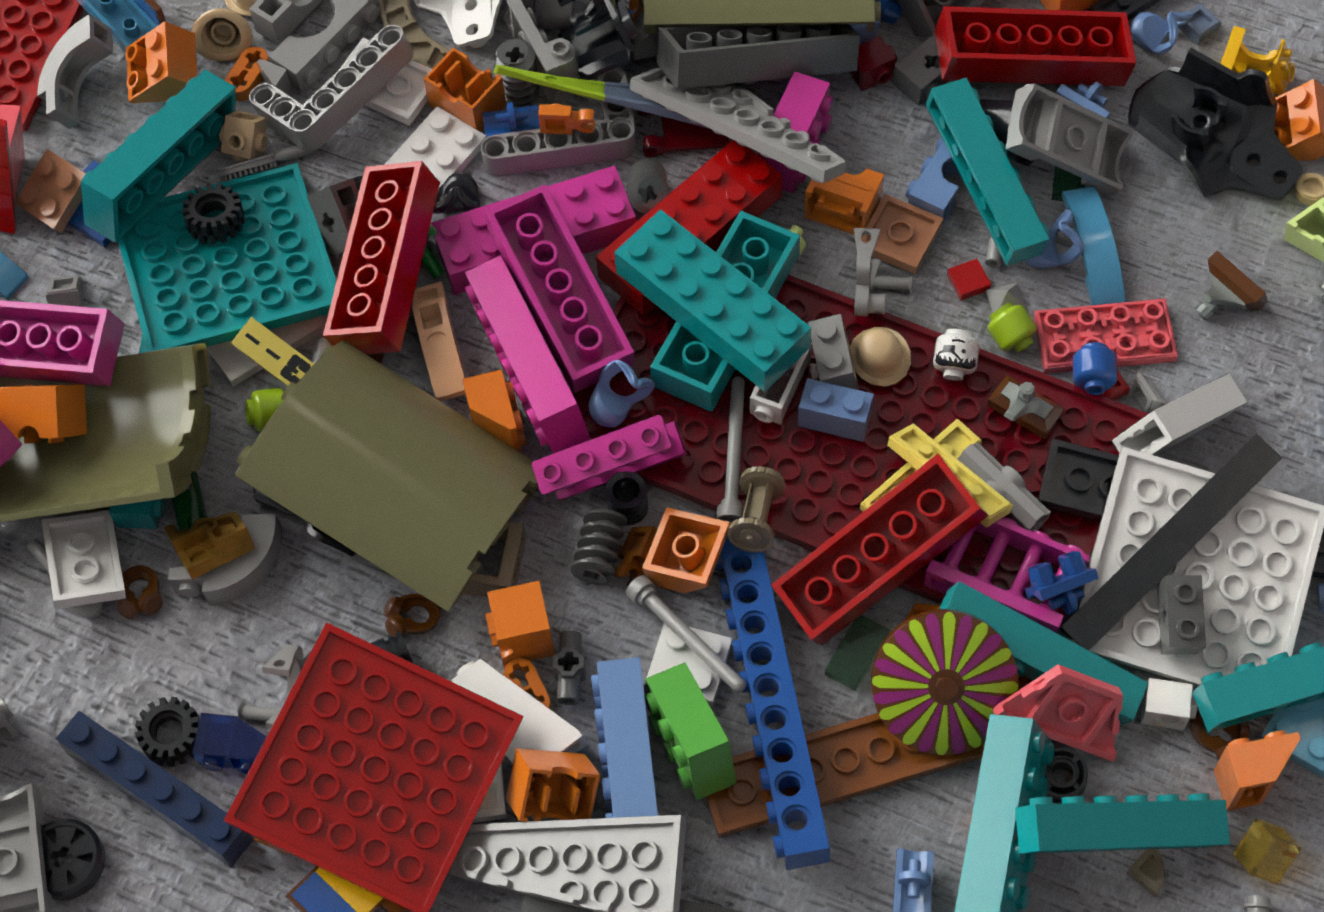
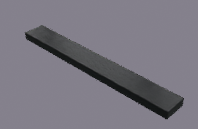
[1060,433,1282,650]

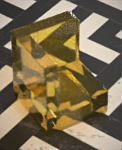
[1234,819,1302,883]

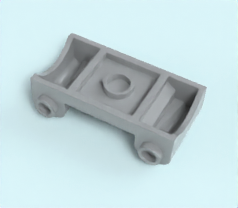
[501,0,578,105]
[1006,83,1133,195]
[0,783,53,912]

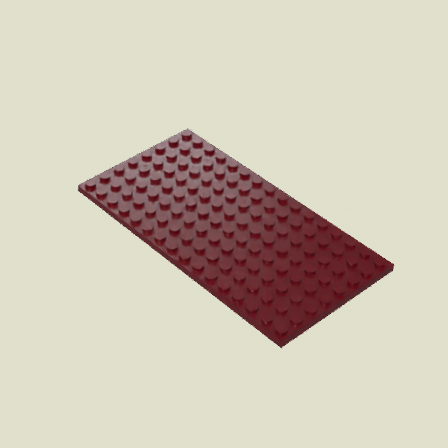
[570,275,1148,616]

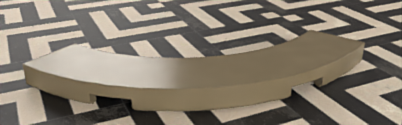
[378,0,450,69]

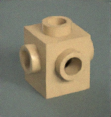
[219,110,268,162]

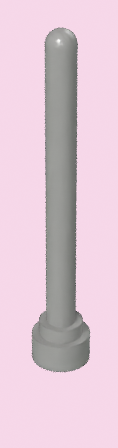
[716,376,745,523]
[626,575,746,692]

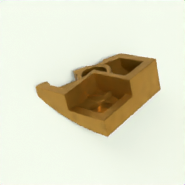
[164,511,256,580]

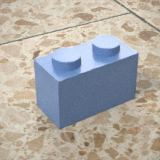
[798,378,874,442]

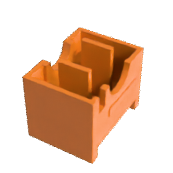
[424,47,506,132]
[804,168,884,235]
[0,384,87,444]
[485,581,555,666]
[506,748,600,822]

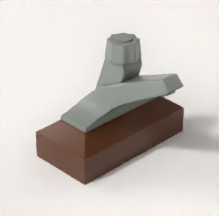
[1196,250,1268,319]
[987,375,1065,440]

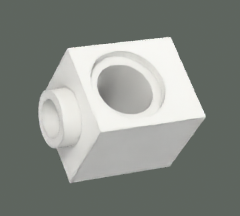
[1141,678,1197,730]

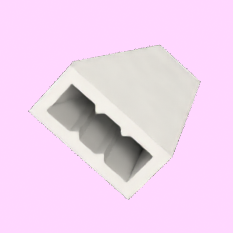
[1112,374,1247,456]
[452,659,588,764]

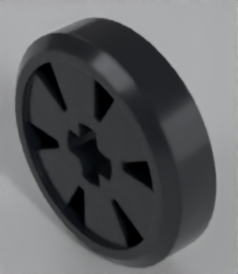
[41,819,105,901]

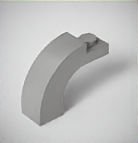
[37,14,113,129]
[168,514,282,605]

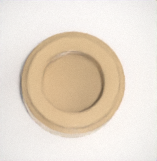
[1294,173,1324,206]

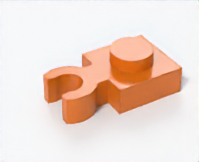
[538,103,595,135]

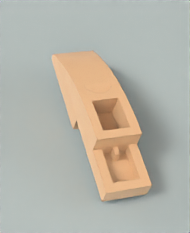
[412,281,466,402]

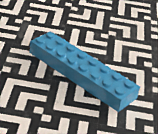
[77,0,157,53]

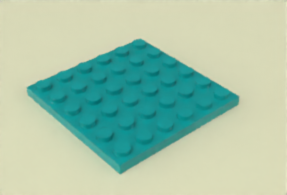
[118,163,336,352]

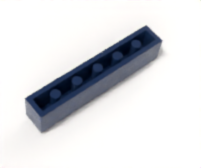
[55,711,253,868]

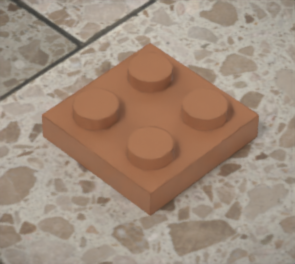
[14,149,86,233]
[861,194,944,275]

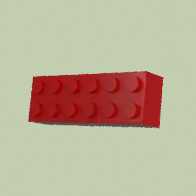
[934,6,1136,86]
[596,140,782,316]
[323,160,440,354]
[771,454,989,645]

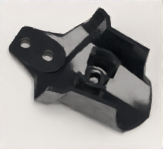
[558,0,640,80]
[1128,48,1303,201]

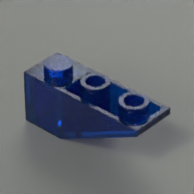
[193,713,266,774]

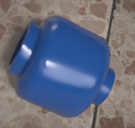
[1073,342,1117,395]

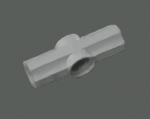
[957,442,1051,532]

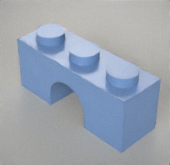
[905,136,961,224]

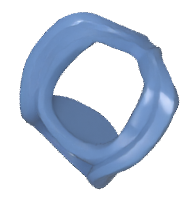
[1131,11,1194,55]
[1024,210,1083,269]
[588,360,655,427]

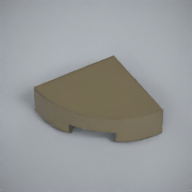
[1127,849,1165,898]

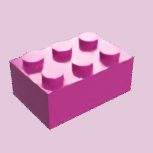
[758,71,833,193]

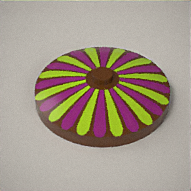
[871,609,1018,755]

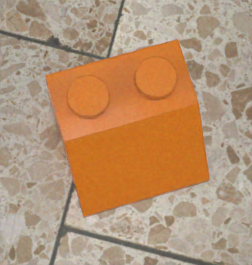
[642,507,731,594]

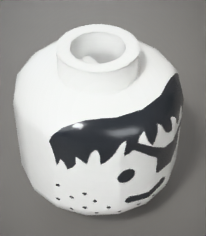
[933,329,980,381]

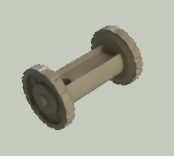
[728,466,786,553]

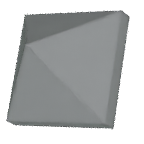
[985,283,1026,313]

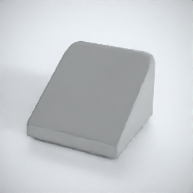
[257,59,292,94]
[45,275,83,307]
[1131,373,1167,414]

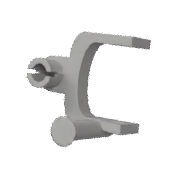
[854,228,913,316]
[237,644,311,729]

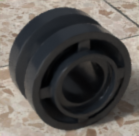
[1045,747,1088,804]

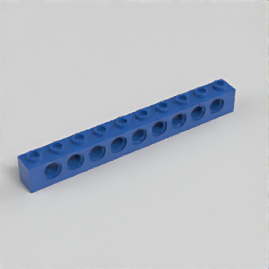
[716,535,830,870]

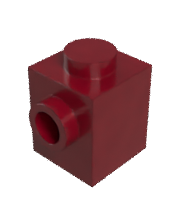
[849,36,897,91]

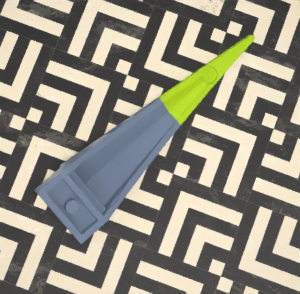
[493,65,710,129]

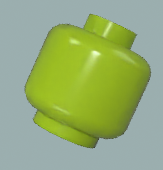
[987,302,1037,353]
[245,388,284,433]

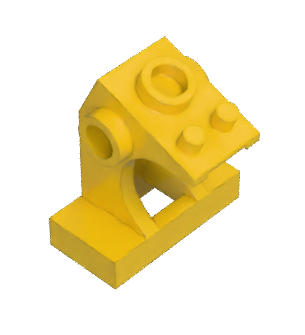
[1220,26,1295,95]

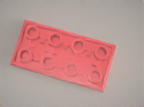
[1033,298,1178,374]

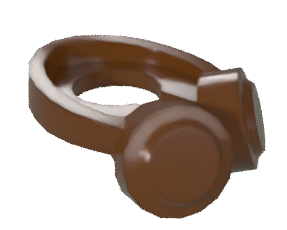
[116,565,163,619]
[383,593,441,637]
[1190,710,1250,758]

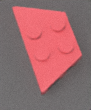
[992,664,1123,762]

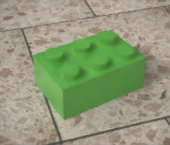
[644,662,736,801]

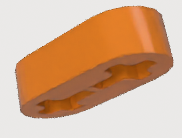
[225,46,270,101]
[503,658,552,710]

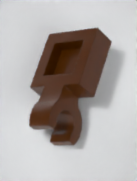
[614,526,657,587]

